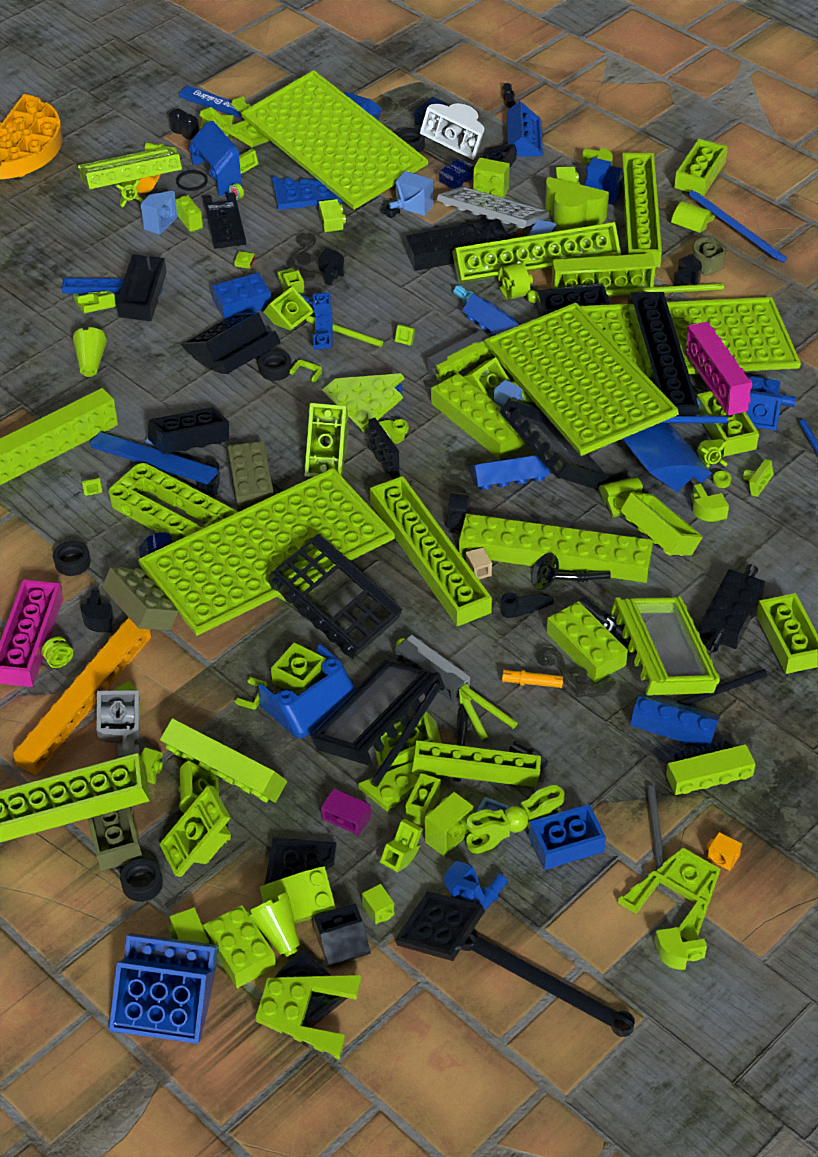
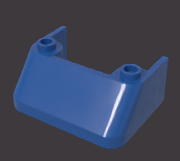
[189,121,242,196]
[258,644,355,738]

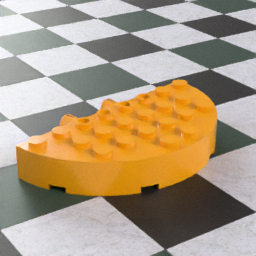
[0,94,63,180]

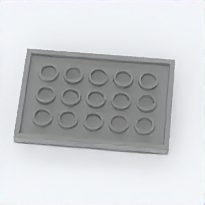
[437,186,550,228]

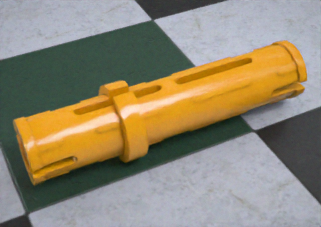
[502,669,563,688]

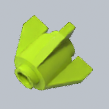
[115,179,144,207]
[697,439,728,468]

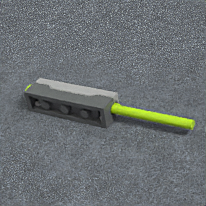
[395,635,518,729]

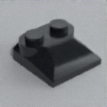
[481,144,517,167]

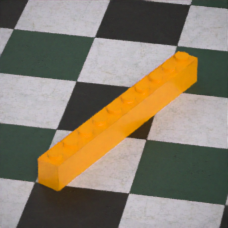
[13,618,151,775]

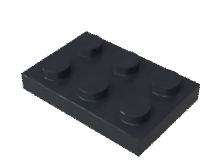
[367,418,400,479]

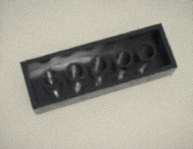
[405,219,509,271]

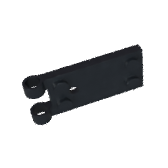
[203,192,246,249]

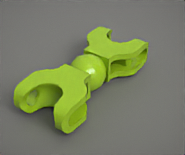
[466,785,565,854]

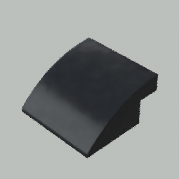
[181,312,281,374]

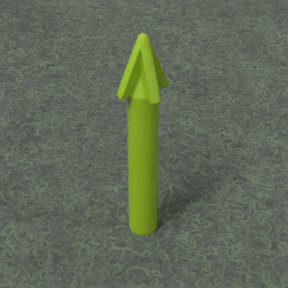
[459,689,489,742]

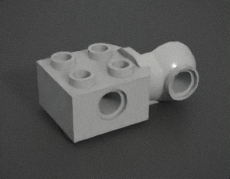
[97,690,139,758]

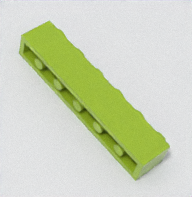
[412,740,541,787]

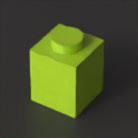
[362,884,395,925]

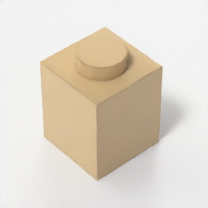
[466,548,492,579]

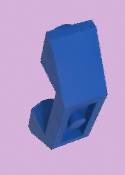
[313,292,333,350]

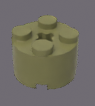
[693,237,726,276]

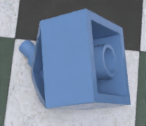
[389,171,433,216]

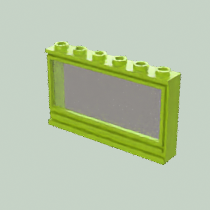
[78,146,182,189]
[611,596,720,695]

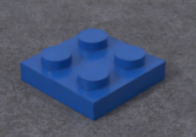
[746,390,782,430]

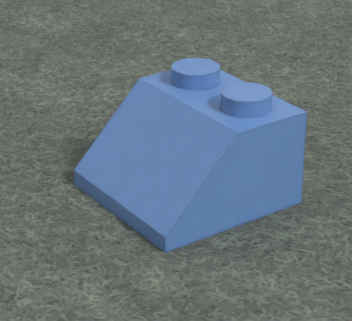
[140,191,177,235]

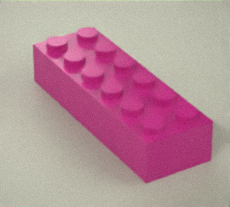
[686,321,752,415]
[0,580,63,687]

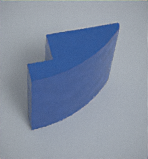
[623,423,712,492]
[109,933,219,1044]

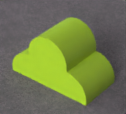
[545,177,609,231]
[305,403,349,477]

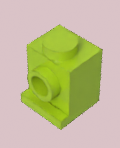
[140,747,163,784]

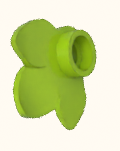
[379,419,409,444]

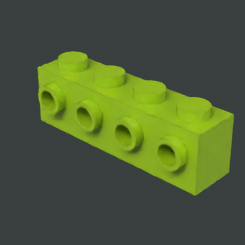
[666,744,756,795]

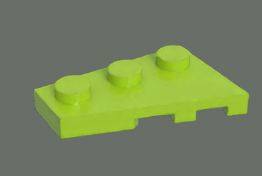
[358,762,432,812]

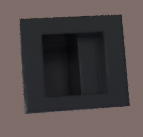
[198,460,220,495]

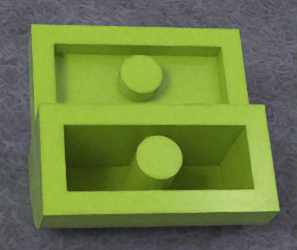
[671,201,715,233]
[599,477,643,518]

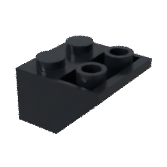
[313,903,371,967]

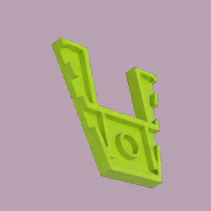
[199,96,270,147]
[618,848,721,942]
[256,975,362,1060]

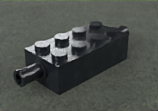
[699,564,765,652]

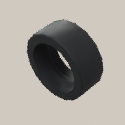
[396,128,425,152]
[258,349,292,381]
[53,541,91,576]
[120,859,163,902]

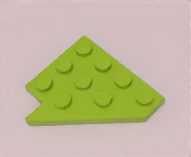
[322,373,405,432]

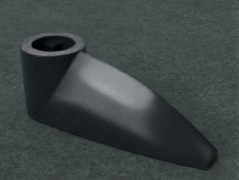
[501,592,554,618]

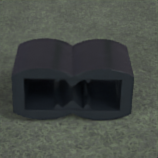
[169,109,199,140]

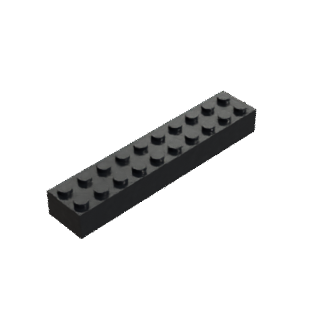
[627,292,699,424]

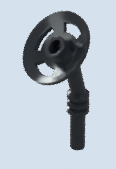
[532,553,611,590]

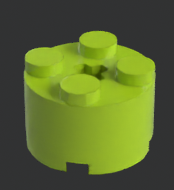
[498,262,533,300]

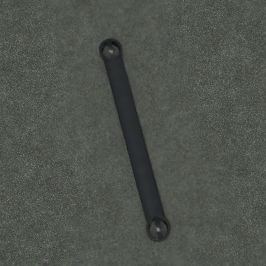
[461,929,635,1037]

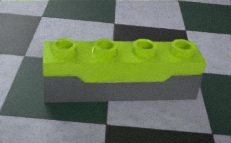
[427,330,493,382]

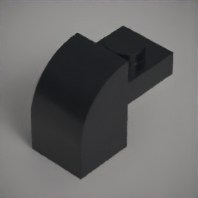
[319,248,345,285]
[673,254,702,286]
[446,492,471,530]
[80,590,114,633]

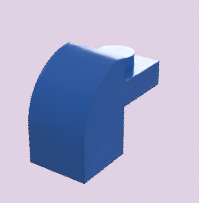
[444,860,486,905]

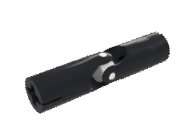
[579,596,637,653]

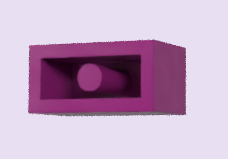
[321,789,371,835]

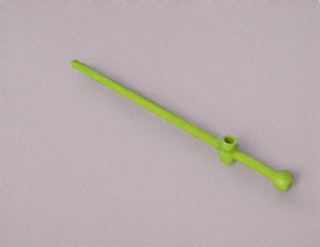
[527,283,725,304]

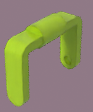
[290,360,322,383]
[235,677,268,710]

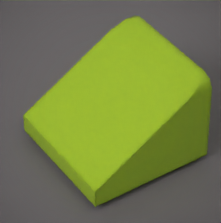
[82,478,103,496]

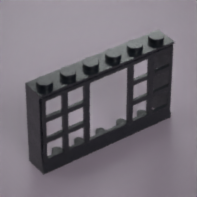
[268,533,403,659]

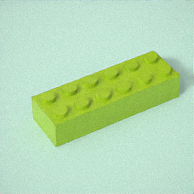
[551,253,656,290]
[431,373,528,460]
[160,718,287,803]

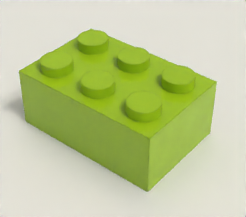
[203,905,276,988]

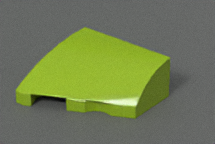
[73,290,116,313]

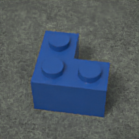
[584,158,611,191]

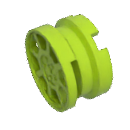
[41,637,73,668]

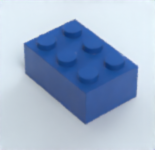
[212,272,271,319]
[529,804,606,870]

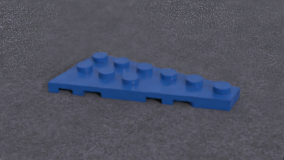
[272,176,344,210]

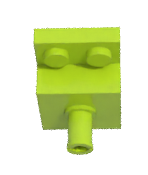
[159,785,231,877]

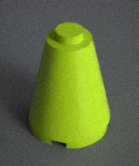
[73,327,107,377]
[246,891,300,957]

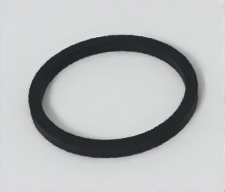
[176,170,208,191]

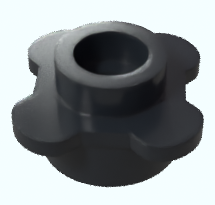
[381,203,400,218]

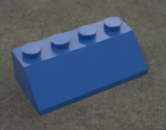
[507,101,543,156]
[462,293,522,336]
[469,455,550,490]
[630,692,720,747]

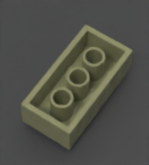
[228,441,274,512]
[102,567,179,631]
[88,807,143,871]

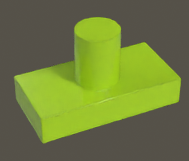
[239,149,259,174]
[743,459,774,497]

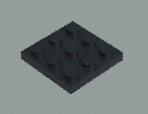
[395,891,485,961]

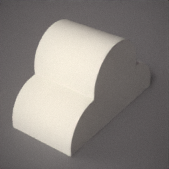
[420,103,484,160]

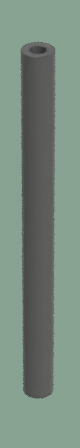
[647,785,664,870]

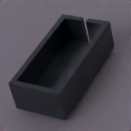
[116,254,167,321]

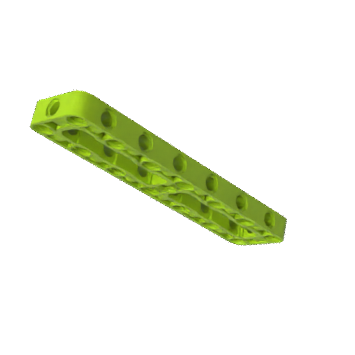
[109,463,323,604]

